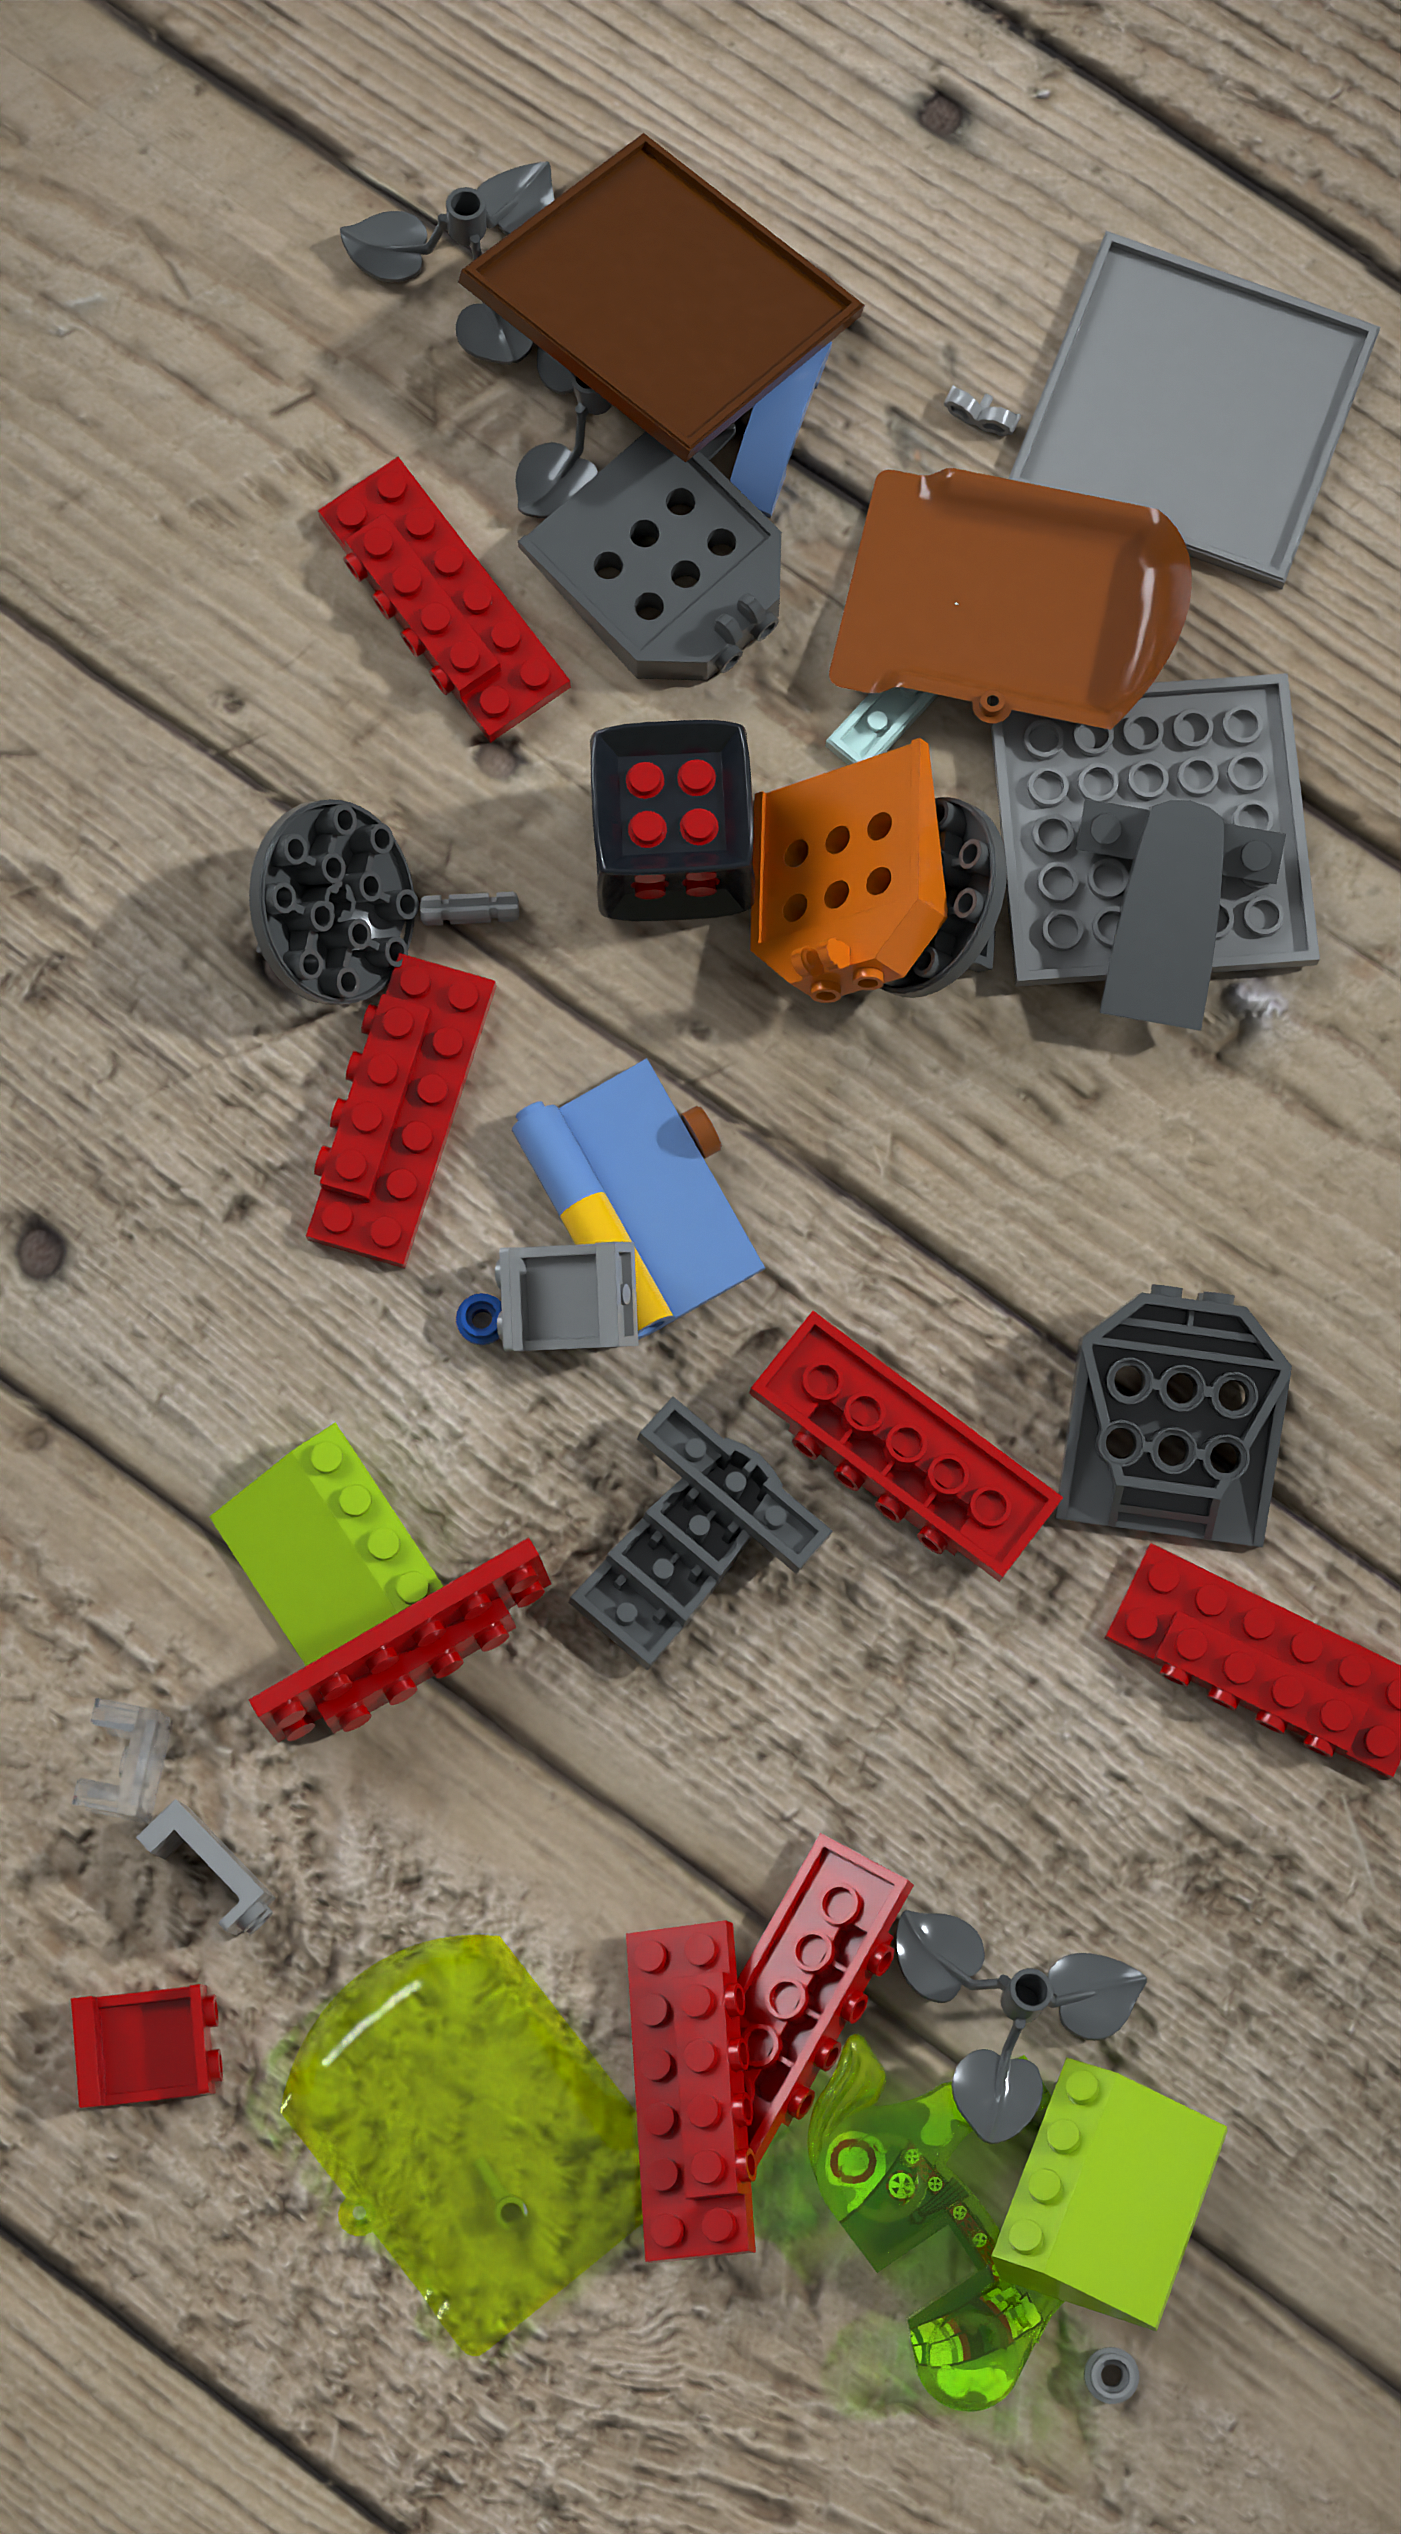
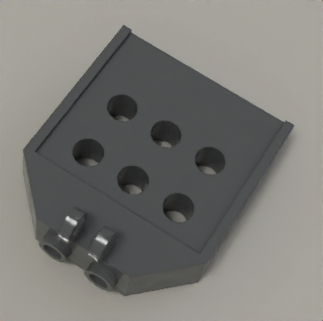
[518,431,782,681]
[1055,1284,1292,1547]

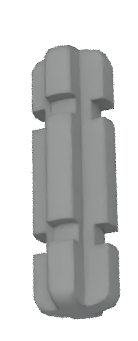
[420,892,519,926]

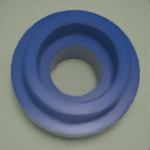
[456,1293,502,1345]

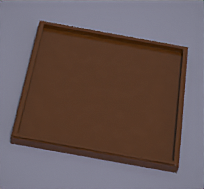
[458,133,865,462]

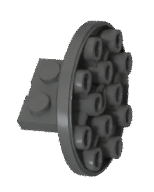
[880,797,1007,998]
[249,799,419,1005]

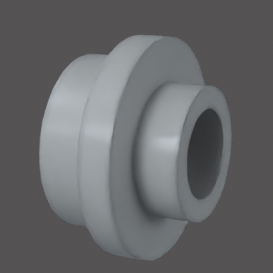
[1084,2347,1139,2404]

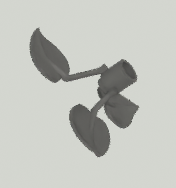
[340,161,554,365]
[515,346,736,518]
[895,1910,1147,2144]

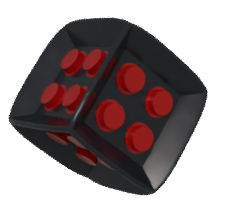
[590,720,756,921]

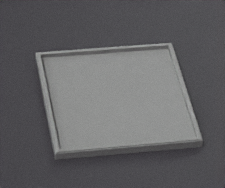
[1008,231,1381,589]

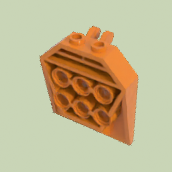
[750,738,948,1003]

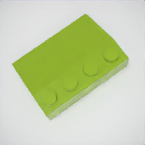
[209,1422,444,1666]
[991,2057,1228,2331]

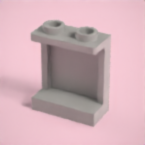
[495,1242,639,1352]
[136,1799,276,1936]

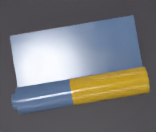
[512,1058,766,1340]

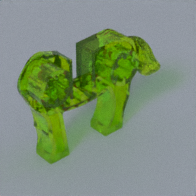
[807,2034,1065,2412]

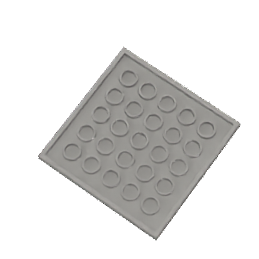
[988,673,1320,987]

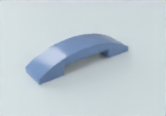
[730,342,832,518]

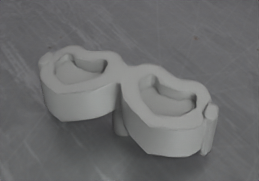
[944,385,1021,436]

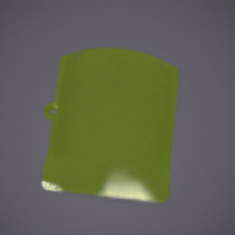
[280,1935,643,2356]

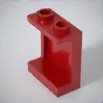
[71,1984,223,2108]

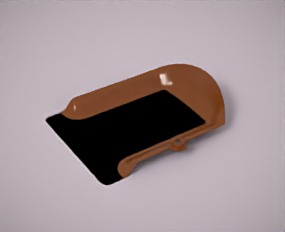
[829,468,1192,730]

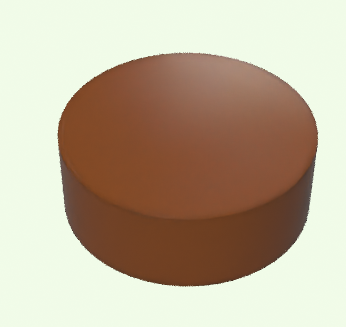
[681,1106,722,1159]

